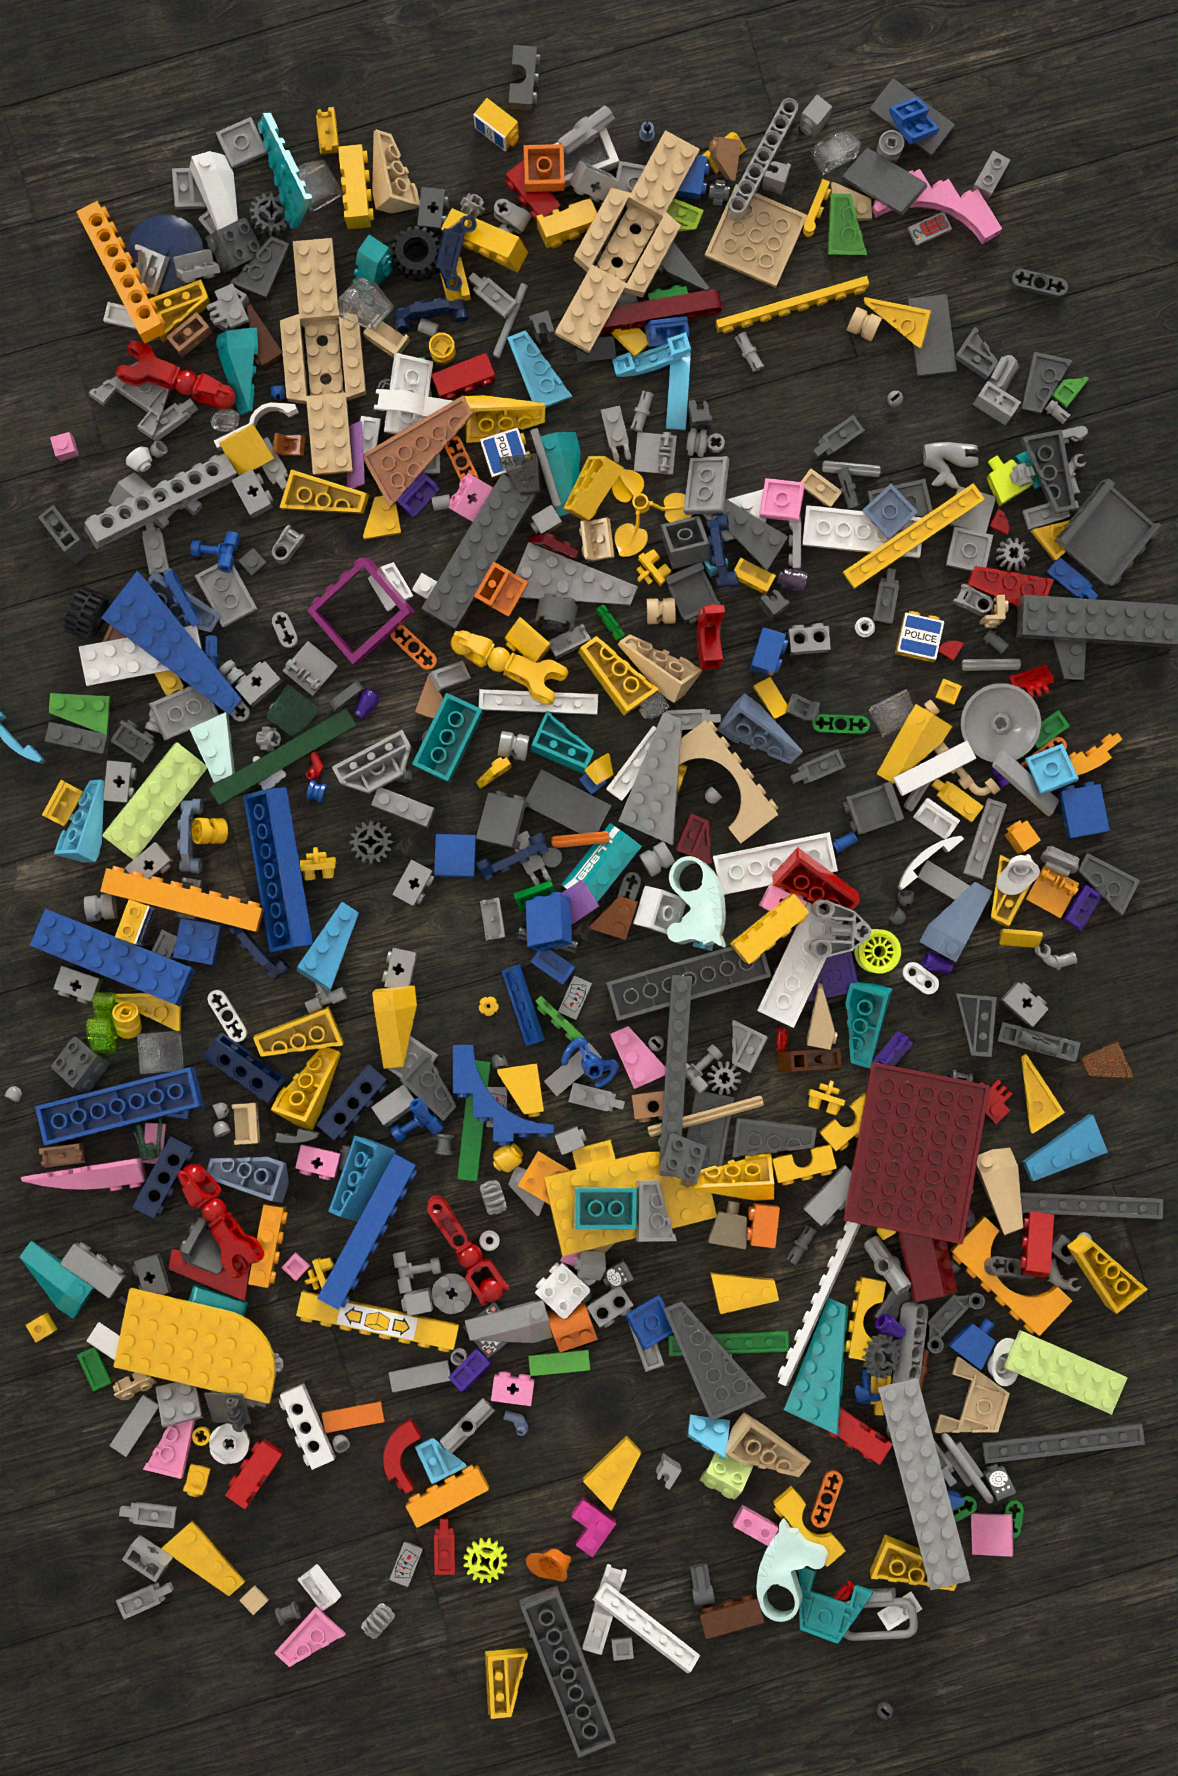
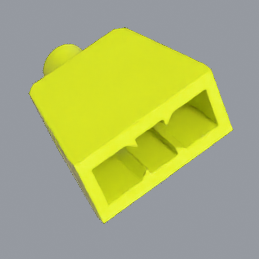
[987,455,1034,507]

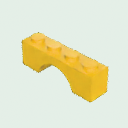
[845,1276,886,1361]
[773,1486,845,1567]

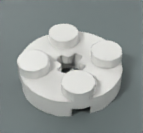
[209,1423,250,1464]

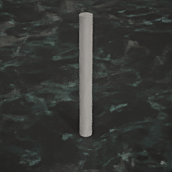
[492,283,528,359]
[530,428,561,507]

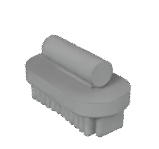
[989,355,1019,391]
[1041,846,1080,877]

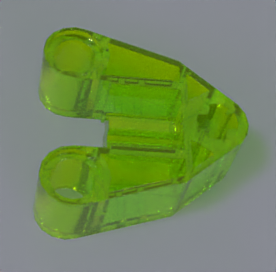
[86,992,117,1053]

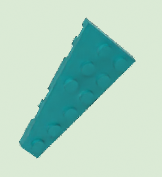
[258,113,312,229]
[784,1298,848,1435]

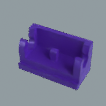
[396,472,440,519]
[1063,885,1102,931]
[448,1349,494,1392]

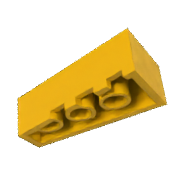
[338,144,374,230]
[441,208,528,273]
[280,470,369,514]
[578,636,659,716]
[729,893,809,964]
[1067,1234,1148,1314]
[870,1535,957,1591]

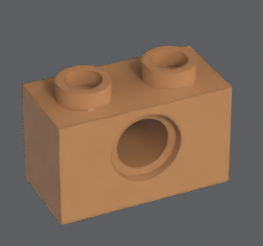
[166,312,212,358]
[631,1091,664,1123]

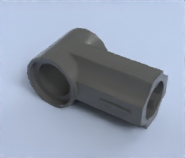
[690,1563,715,1606]

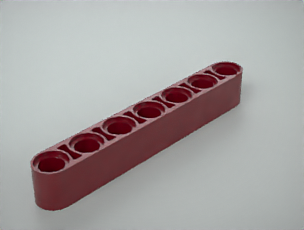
[600,289,723,335]

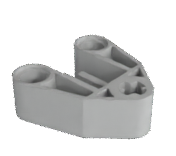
[809,899,871,958]

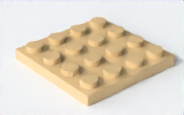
[704,184,808,288]

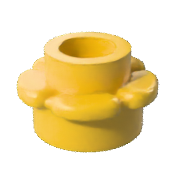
[479,996,498,1016]

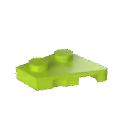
[653,198,704,233]

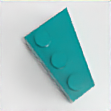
[352,235,393,297]

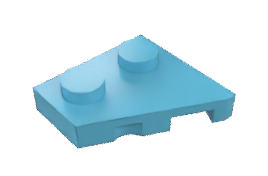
[688,1415,730,1460]
[415,1438,467,1484]

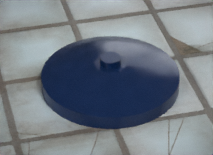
[126,215,204,294]

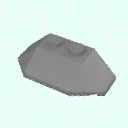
[332,730,411,794]

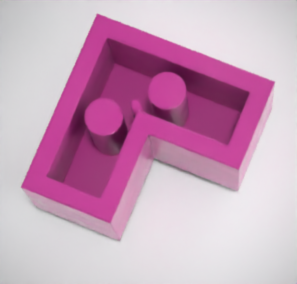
[571,1496,616,1557]

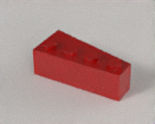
[772,847,860,910]

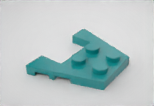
[797,1566,874,1644]

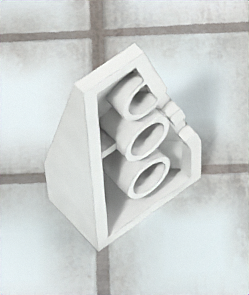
[189,151,238,230]

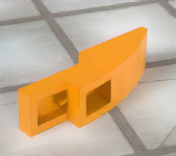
[1068,733,1122,776]

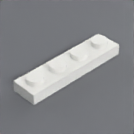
[606,726,657,801]

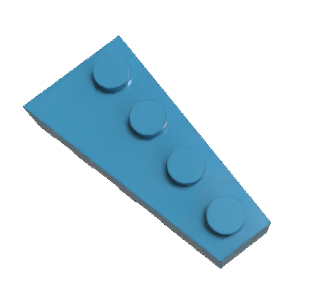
[297,902,359,993]
[1022,1114,1108,1181]
[328,1136,396,1221]

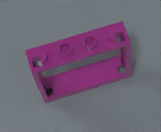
[307,557,415,664]

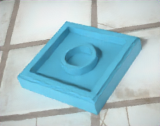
[1025,744,1078,795]

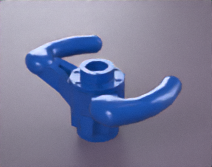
[561,1037,619,1089]

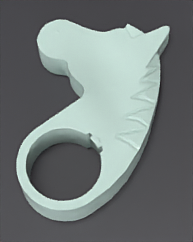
[667,856,726,948]
[756,1518,828,1622]

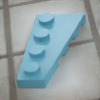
[507,331,572,408]

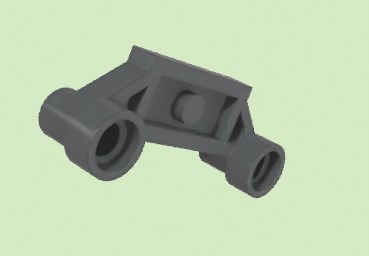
[927,1292,985,1353]

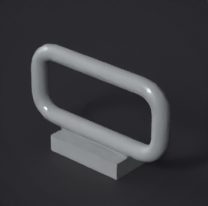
[941,1433,994,1503]
[844,1587,918,1641]

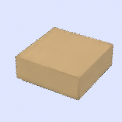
[239,1585,269,1615]

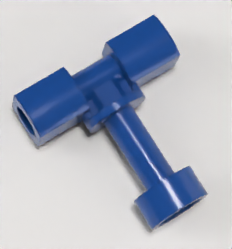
[191,531,240,573]
[391,1098,443,1142]

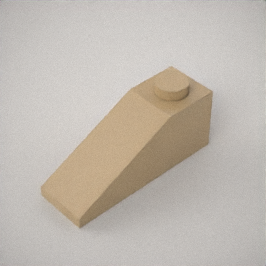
[806,983,837,1050]

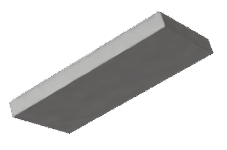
[869,78,955,157]
[842,148,928,216]
[907,294,957,377]
[525,769,612,834]
[686,1090,735,1169]

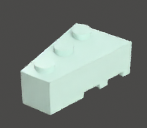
[190,712,235,784]

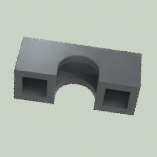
[509,45,541,111]
[45,722,112,756]

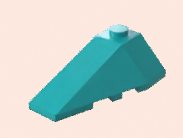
[216,328,258,415]
[540,432,581,517]
[846,983,892,1068]
[20,1240,95,1319]

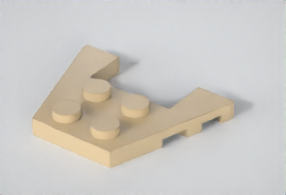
[934,1356,1010,1433]

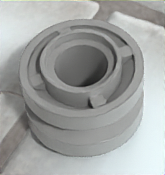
[686,428,708,457]

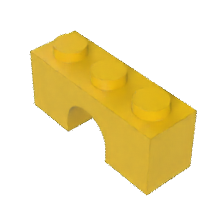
[819,1093,865,1151]
[772,1144,837,1185]

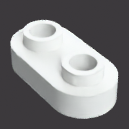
[902,962,939,994]

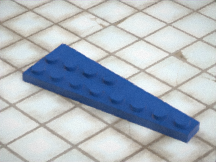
[101,571,242,715]

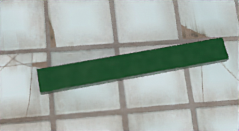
[209,709,356,806]

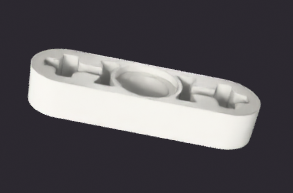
[208,990,247,1042]

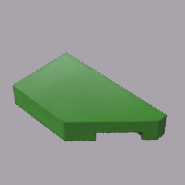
[1051,377,1089,408]

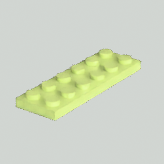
[102,742,207,860]
[1004,1330,1127,1415]

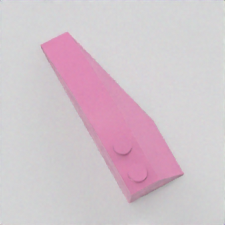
[21,1157,147,1191]

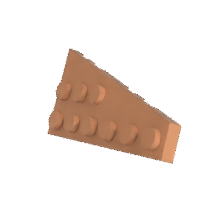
[363,396,474,507]

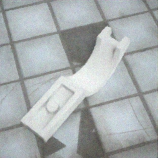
[374,389,453,418]
[214,403,299,452]
[582,1564,627,1655]

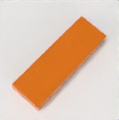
[322,1401,385,1433]

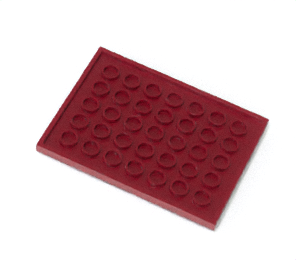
[843,1062,990,1245]

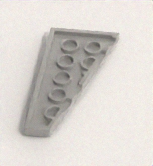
[515,542,638,606]
[619,712,683,845]

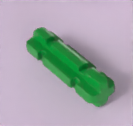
[596,605,625,641]

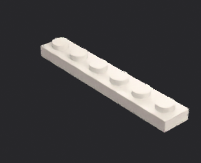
[479,689,598,715]
[592,1582,700,1673]

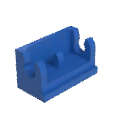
[644,316,690,347]
[530,949,575,985]

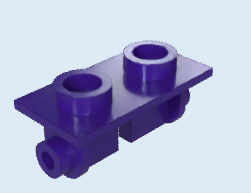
[873,1031,913,1066]

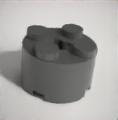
[535,593,578,633]

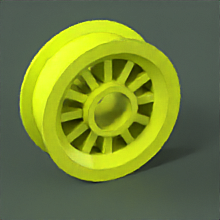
[854,929,901,973]

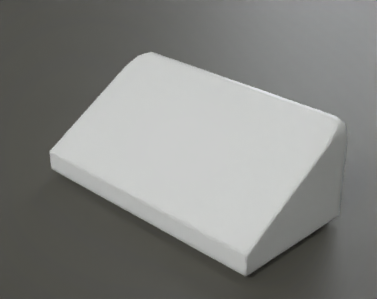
[87,1322,120,1360]
[297,1564,341,1611]

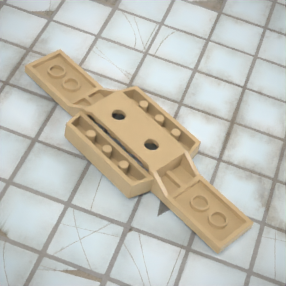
[555,130,700,353]
[280,238,366,475]

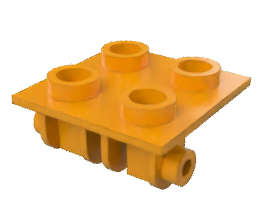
[1026,865,1079,918]
[518,1151,570,1205]

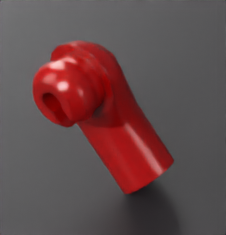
[306,751,324,781]

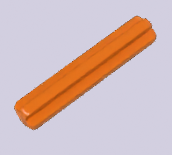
[551,831,610,848]

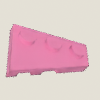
[610,1026,666,1089]
[143,1420,196,1479]
[275,1606,346,1667]

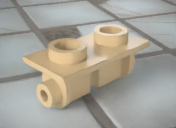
[113,1372,157,1400]

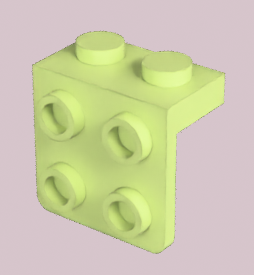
[700,1453,754,1500]

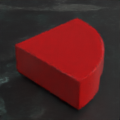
[989,509,1009,536]
[938,641,964,661]

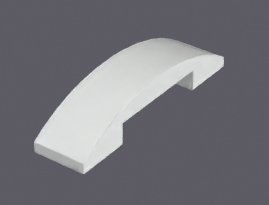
[898,836,963,890]

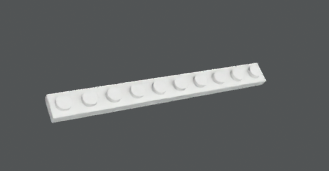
[778,1222,861,1386]

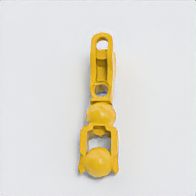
[451,630,568,705]

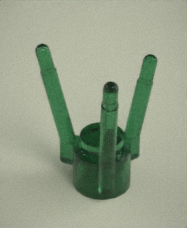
[131,1117,163,1161]

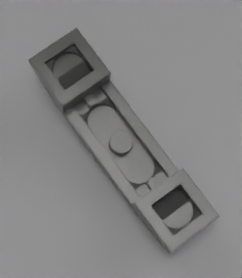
[997,1022,1081,1062]

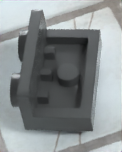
[110,720,157,763]

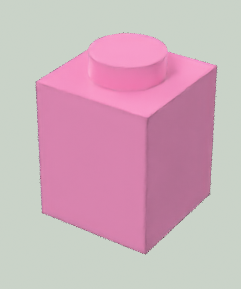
[50,432,79,461]

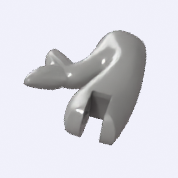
[923,442,979,489]

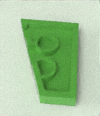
[827,193,867,255]
[49,693,111,735]
[535,996,584,1041]

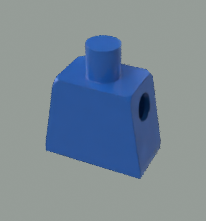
[948,1318,996,1370]

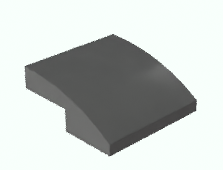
[275,1128,322,1143]

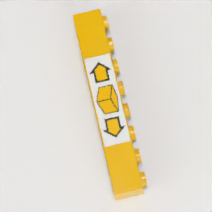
[296,1290,459,1352]

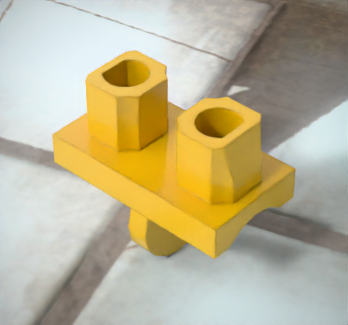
[636,549,672,587]
[300,847,336,880]
[808,1080,845,1115]
[305,1258,334,1290]

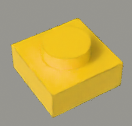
[935,679,962,705]

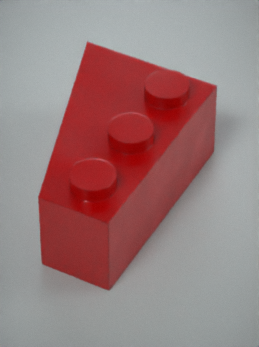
[827,1407,893,1465]
[225,1438,284,1509]

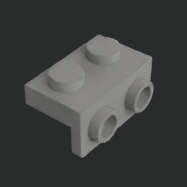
[173,249,220,283]

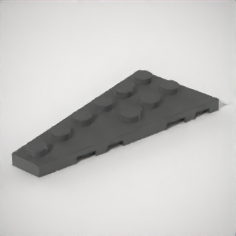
[663,1300,766,1421]

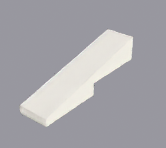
[893,741,976,796]

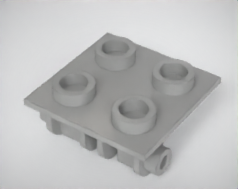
[634,432,677,475]
[283,641,338,696]

